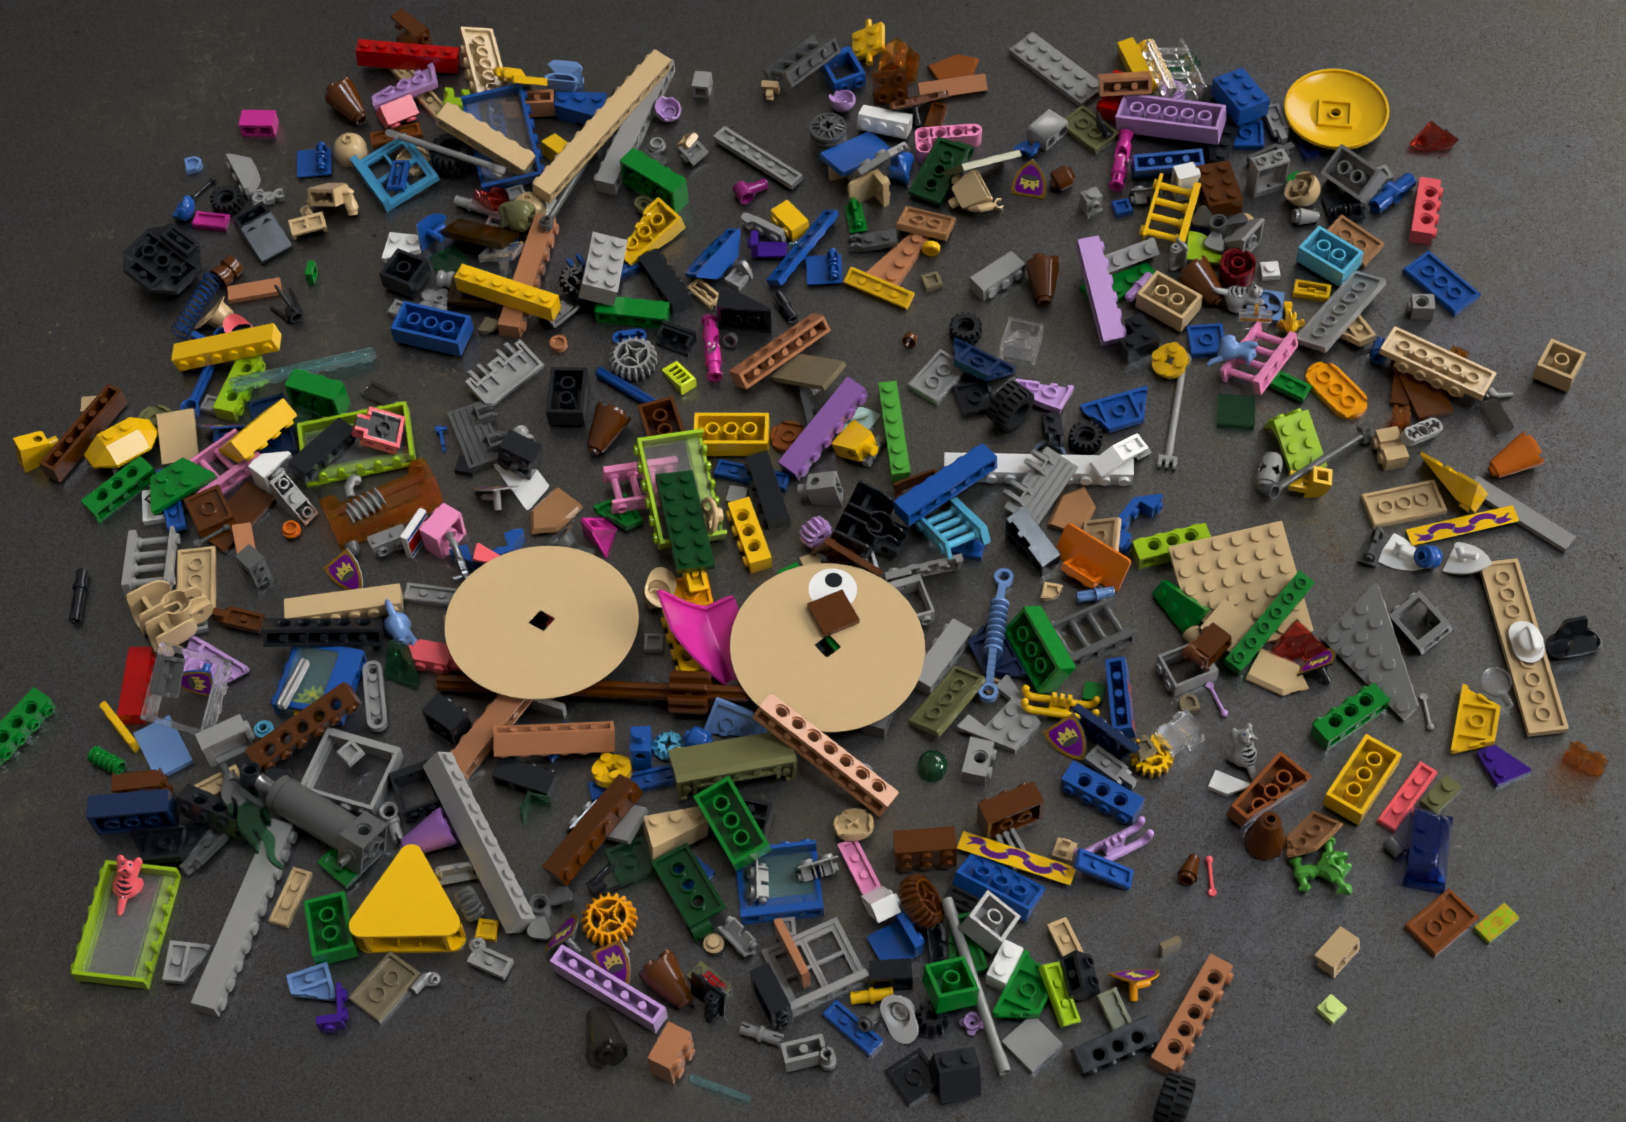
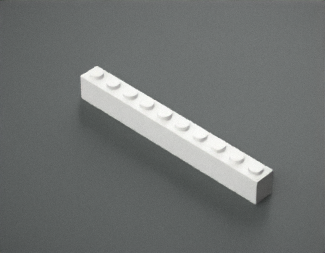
[944,452,1134,486]

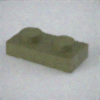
[1419,774,1462,817]

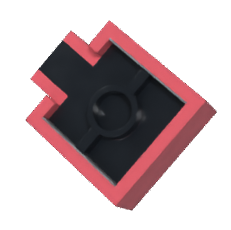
[351,406,405,455]

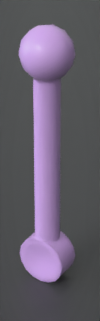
[1206,682,1228,717]

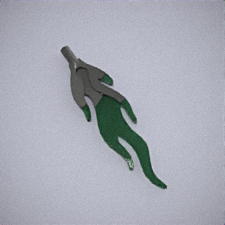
[219,763,284,870]

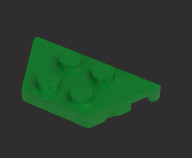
[150,457,217,516]
[992,949,1049,1018]

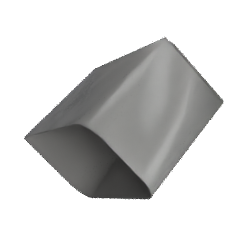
[1026,109,1068,152]

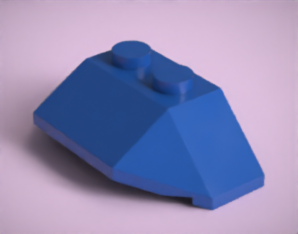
[685,228,741,279]

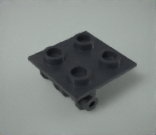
[1322,192,1365,223]
[691,971,726,1021]

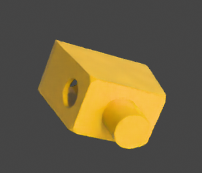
[831,419,878,462]
[13,431,59,473]

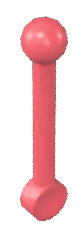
[1205,856,1217,897]

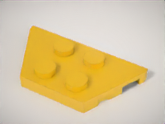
[1450,684,1501,754]

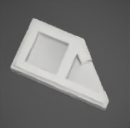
[1208,770,1250,797]

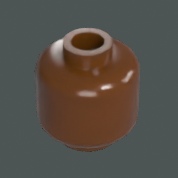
[1049,165,1076,191]

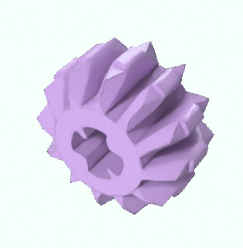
[799,516,832,549]

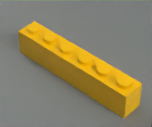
[454,264,561,322]
[171,323,282,372]

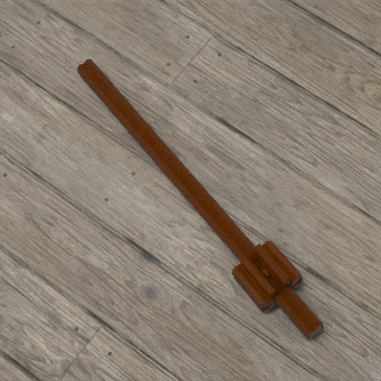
[436,670,750,715]

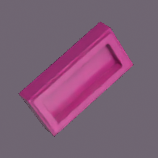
[192,211,231,232]

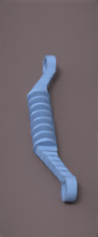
[978,568,1013,703]

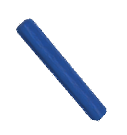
[595,367,656,404]

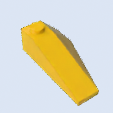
[624,197,686,266]

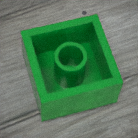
[922,956,979,1014]

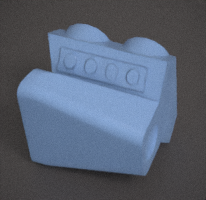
[544,60,585,95]

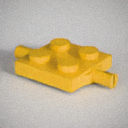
[852,19,885,66]

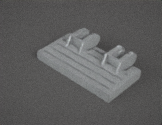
[465,339,544,406]
[1002,446,1078,525]

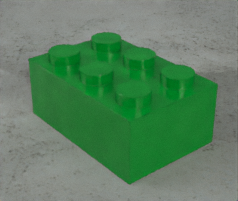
[284,368,350,417]
[304,891,359,965]

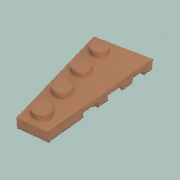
[866,233,929,286]

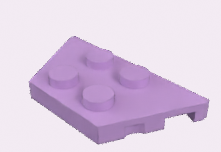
[183,635,250,689]

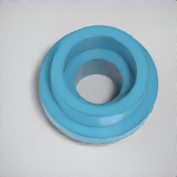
[254,720,274,739]

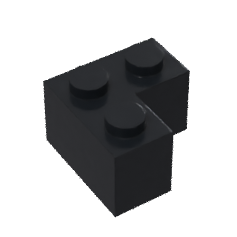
[1118,313,1160,365]

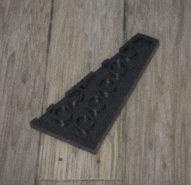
[1199,83,1240,164]

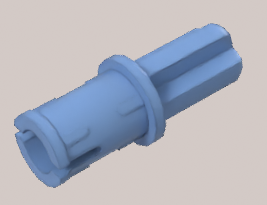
[1076,586,1115,603]

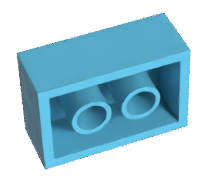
[1296,226,1364,287]

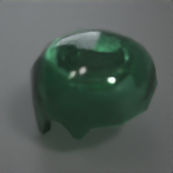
[917,750,948,782]

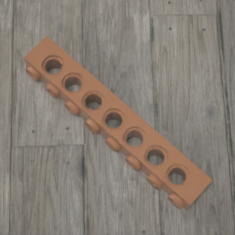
[752,693,899,817]

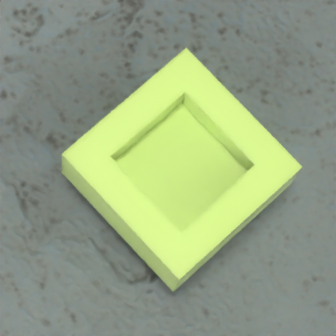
[1316,994,1347,1025]

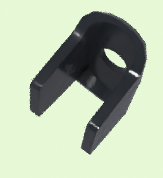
[1546,615,1603,658]

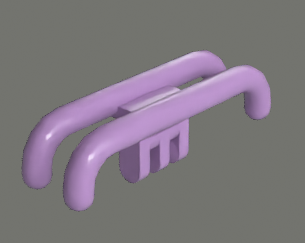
[1073,816,1154,861]

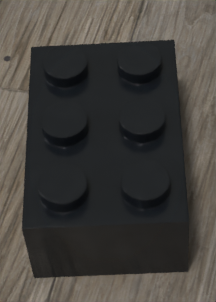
[546,367,590,425]

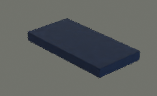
[247,393,299,455]

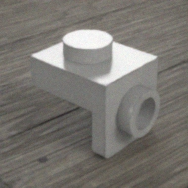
[678,140,709,166]

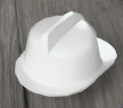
[1508,621,1545,663]
[880,995,919,1044]

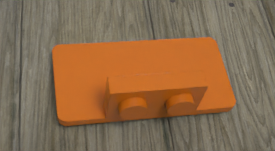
[1056,523,1131,592]

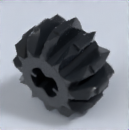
[915,1001,950,1038]

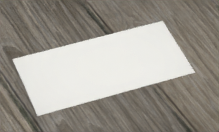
[493,463,550,510]

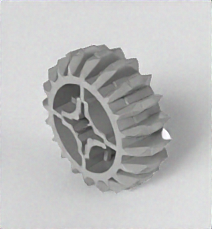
[608,336,657,382]

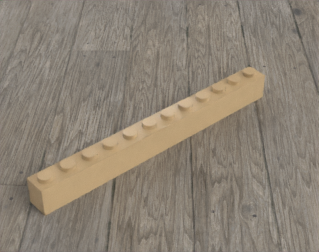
[532,49,671,204]

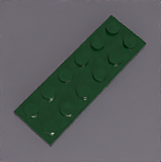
[655,470,715,574]

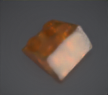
[878,37,921,82]

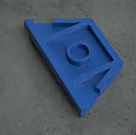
[1079,386,1147,433]

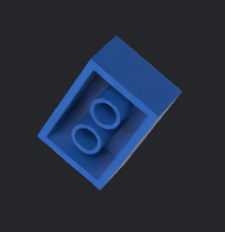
[1211,67,1270,126]

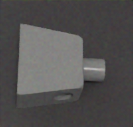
[797,471,843,506]

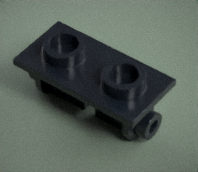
[926,924,950,963]

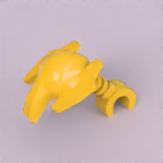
[1276,301,1305,333]

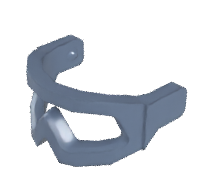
[1034,440,1066,455]

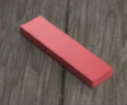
[1376,761,1438,833]

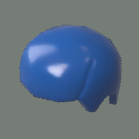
[172,195,195,221]

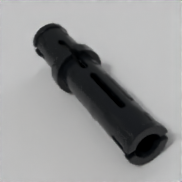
[68,568,89,624]

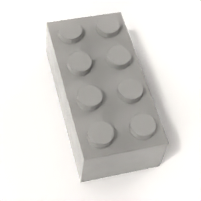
[578,232,628,306]

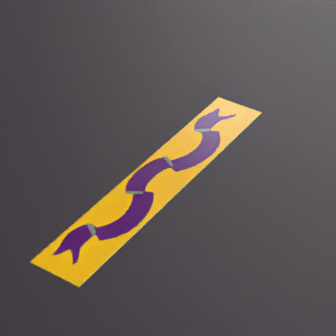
[1406,505,1519,546]
[957,831,1076,885]

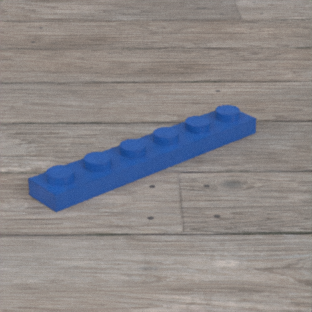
[766,209,839,286]

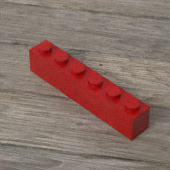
[355,39,460,74]

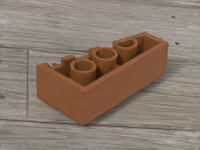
[1226,751,1313,828]

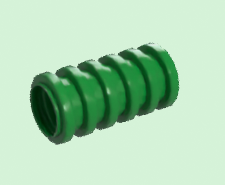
[87,746,126,775]

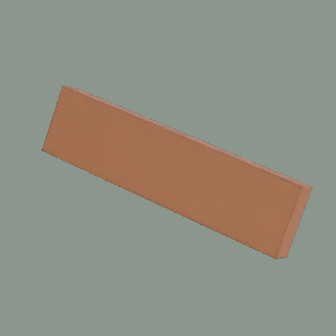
[918,74,988,97]

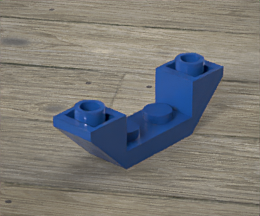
[1118,494,1164,554]
[449,528,526,571]

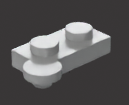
[467,937,514,980]

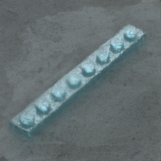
[229,347,377,392]

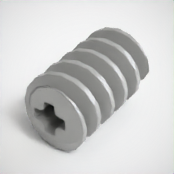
[345,487,387,526]

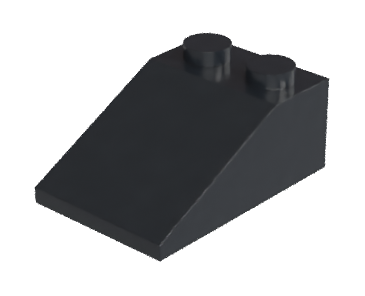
[716,290,773,333]

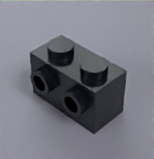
[1059,950,1100,1002]

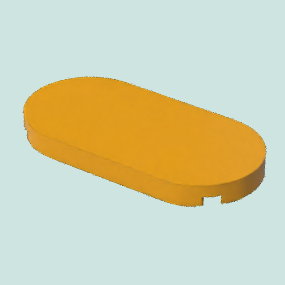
[1305,362,1367,420]

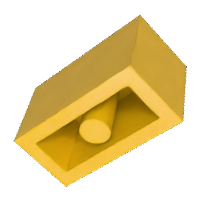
[770,200,809,242]

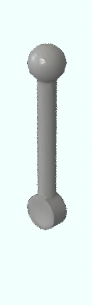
[1419,693,1434,731]

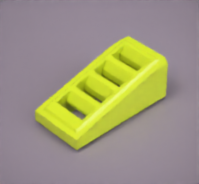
[662,361,697,395]

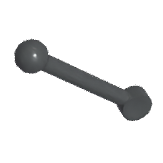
[193,524,230,547]

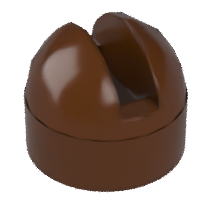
[902,332,918,348]

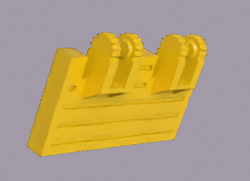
[492,66,548,85]

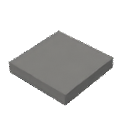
[606,805,649,845]
[1002,1018,1063,1074]

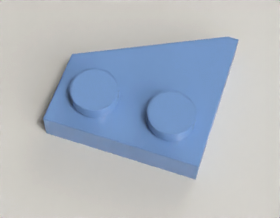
[286,962,337,1001]

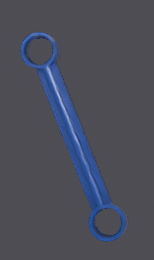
[180,327,225,419]

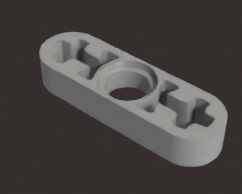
[1400,418,1443,446]

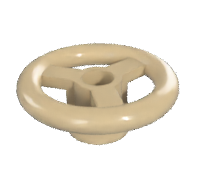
[701,497,723,534]

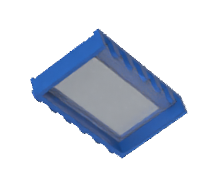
[460,83,545,195]

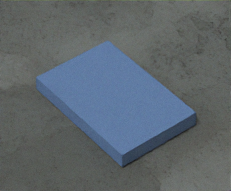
[133,715,194,776]

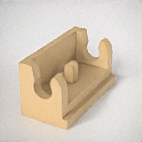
[288,212,328,240]
[1314,926,1360,978]

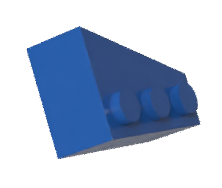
[554,92,607,124]

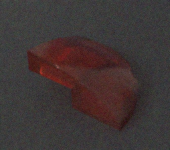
[1409,120,1459,152]
[472,187,509,211]
[1271,619,1327,661]

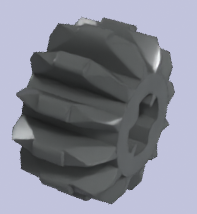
[454,885,485,922]

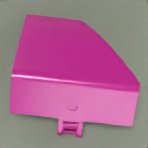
[656,589,739,685]

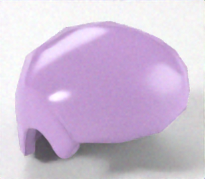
[829,90,856,113]
[654,96,681,122]

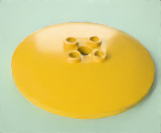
[1284,69,1389,150]

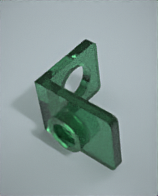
[519,792,552,824]

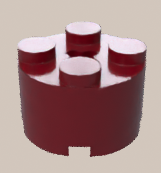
[1218,248,1256,288]

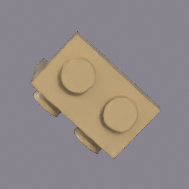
[848,168,890,207]

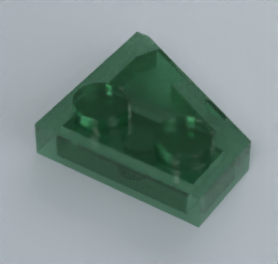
[384,639,421,688]

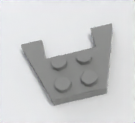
[847,141,908,182]
[957,674,1041,753]

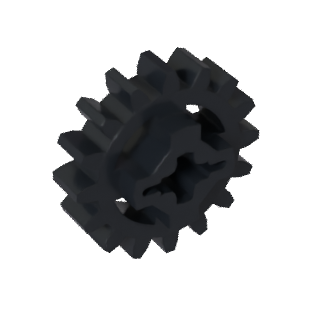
[558,264,584,299]

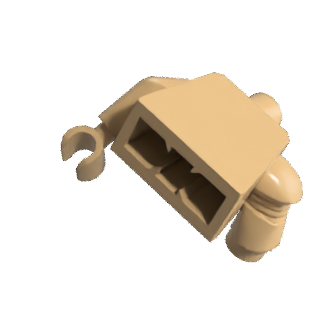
[948,169,1004,212]
[300,183,359,216]

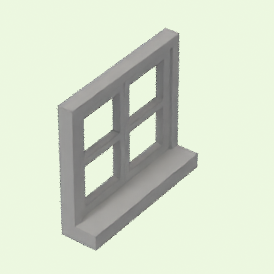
[761,917,869,1018]

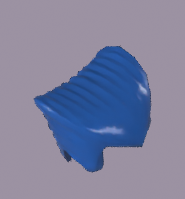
[887,152,915,186]

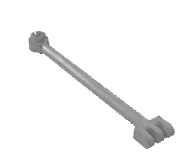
[385,129,506,177]
[1157,353,1192,470]

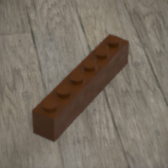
[39,383,128,483]
[542,774,644,887]

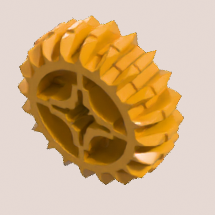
[581,892,638,947]

